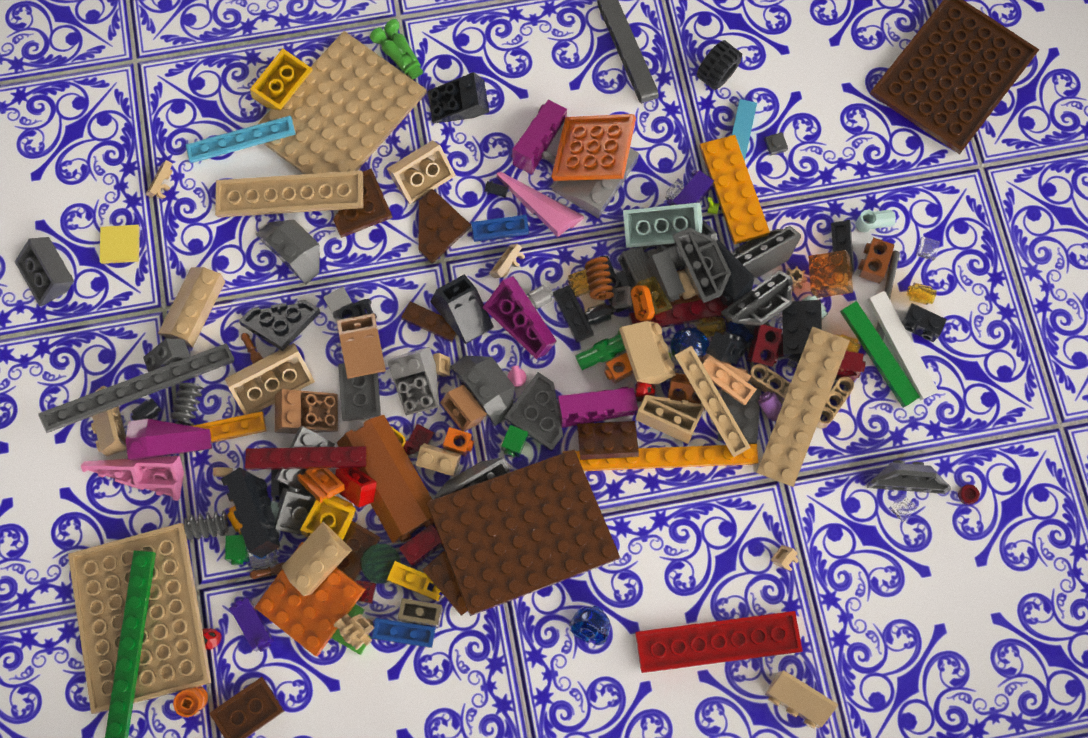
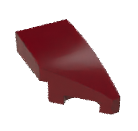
[403,424,435,455]

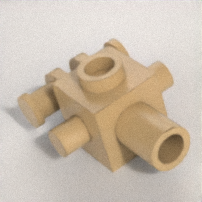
[334,613,374,650]

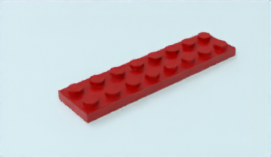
[635,611,803,673]

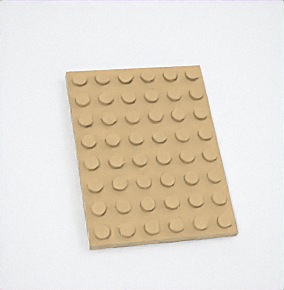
[257,31,427,174]
[68,523,211,714]

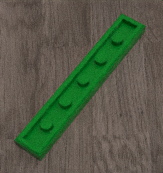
[840,301,920,408]

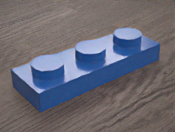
[471,215,529,242]
[372,618,436,648]

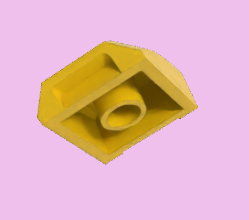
[300,495,356,540]

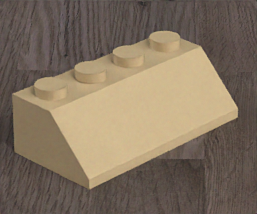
[158,267,226,348]
[225,343,315,415]

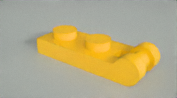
[387,561,441,602]

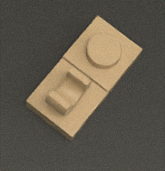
[146,160,173,199]
[489,244,525,278]

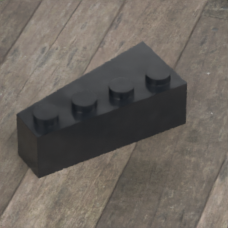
[221,467,280,558]

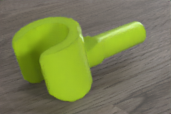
[707,197,719,215]

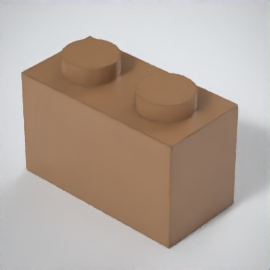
[440,385,487,432]

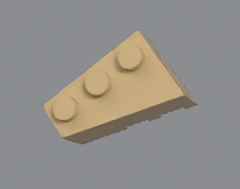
[635,395,704,444]

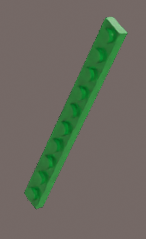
[105,551,156,738]

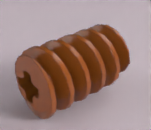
[585,257,614,300]

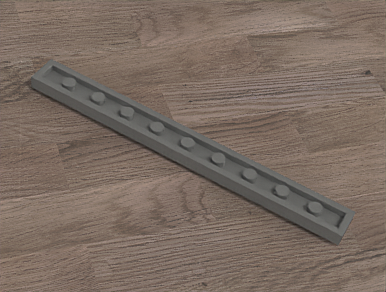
[38,343,235,434]

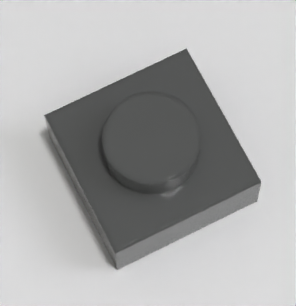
[764,132,788,156]
[612,286,632,309]

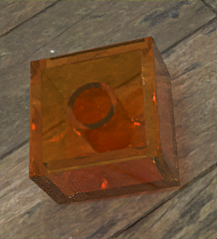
[808,250,853,298]

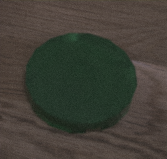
[360,544,401,584]

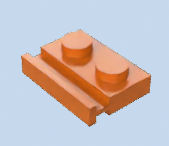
[297,468,345,503]

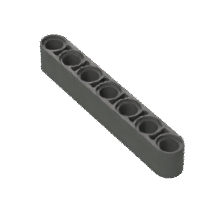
[597,0,659,104]

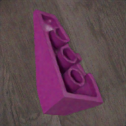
[126,419,212,461]

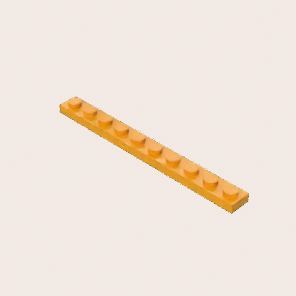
[563,444,759,471]

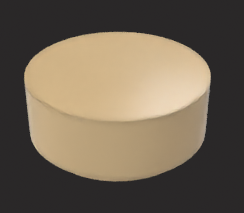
[213,467,233,477]

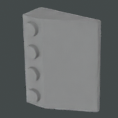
[552,148,639,219]

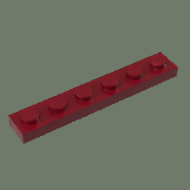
[628,297,728,328]
[245,446,367,470]

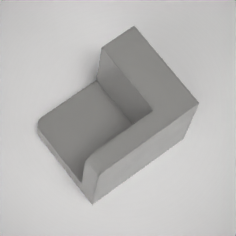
[324,287,353,318]

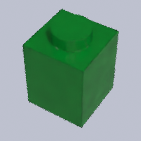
[501,425,528,458]
[225,535,249,566]

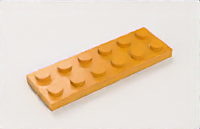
[700,135,770,245]

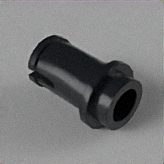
[484,180,509,198]

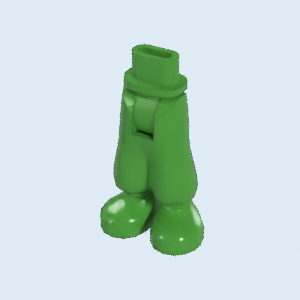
[369,19,423,79]

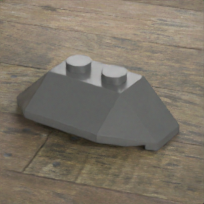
[256,219,320,285]
[732,226,801,278]
[673,228,731,303]
[721,270,793,326]
[450,355,515,426]
[434,457,510,499]
[867,460,951,494]

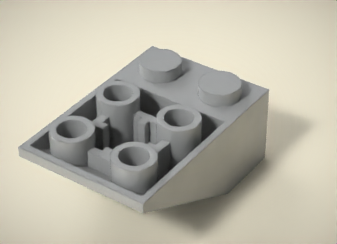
[387,347,440,416]

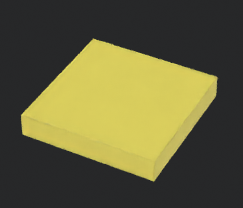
[100,225,140,264]

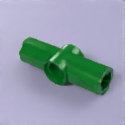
[575,333,626,371]

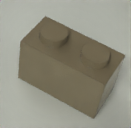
[398,598,443,628]

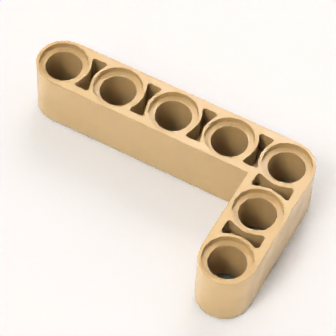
[749,364,854,429]

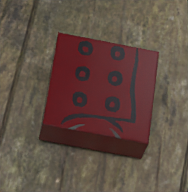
[356,580,377,604]

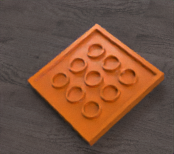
[551,114,636,181]
[254,542,366,656]

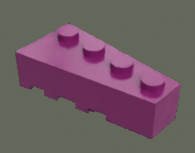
[511,99,567,175]
[482,276,557,359]
[558,386,639,428]

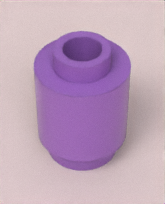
[758,391,782,421]

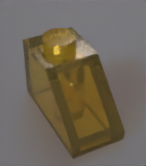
[637,276,672,315]

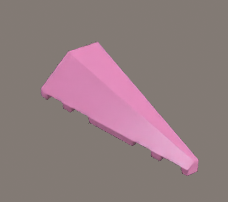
[497,172,584,238]
[81,456,184,501]

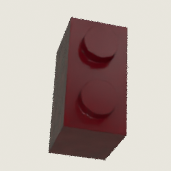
[399,524,442,568]

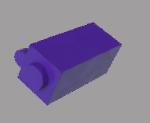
[667,170,714,205]
[229,597,274,652]

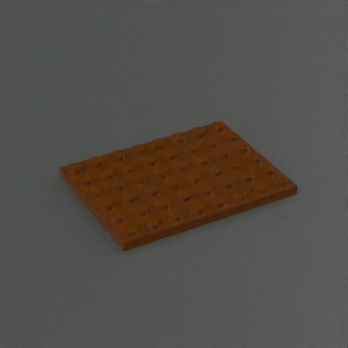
[870,0,1040,154]
[427,449,621,616]

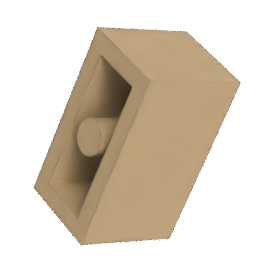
[416,443,462,476]

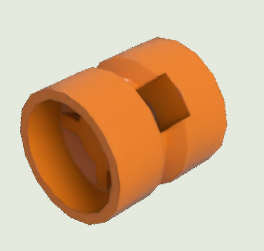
[173,686,208,717]

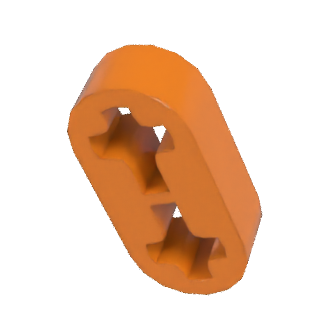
[631,285,655,321]

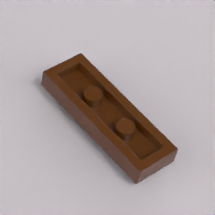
[401,301,457,343]

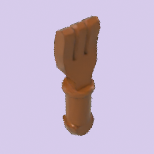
[241,333,263,364]
[250,562,285,579]

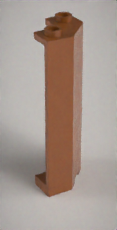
[336,415,434,543]

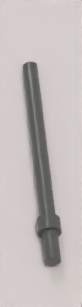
[876,250,900,340]

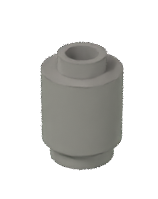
[527,285,554,310]

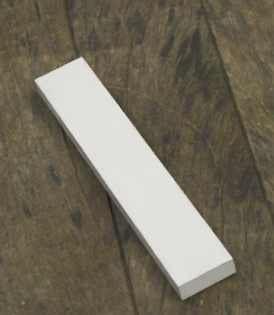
[867,291,939,401]

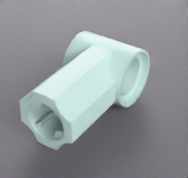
[855,210,896,232]

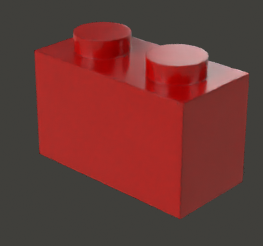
[335,468,377,507]

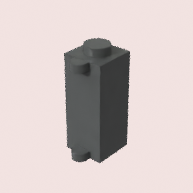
[645,250,685,303]

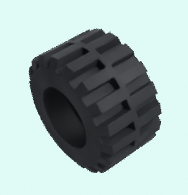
[697,40,743,90]

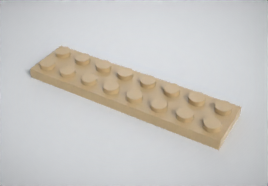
[215,171,363,218]
[756,327,850,487]

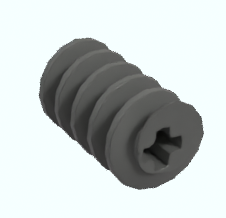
[170,383,204,426]
[184,510,229,540]

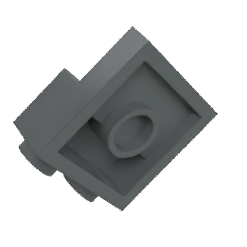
[275,485,316,535]

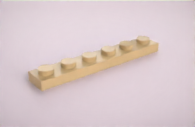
[674,345,751,457]

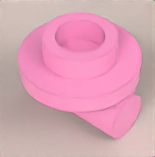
[507,365,527,387]

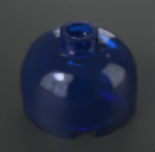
[670,327,709,360]
[569,606,610,645]

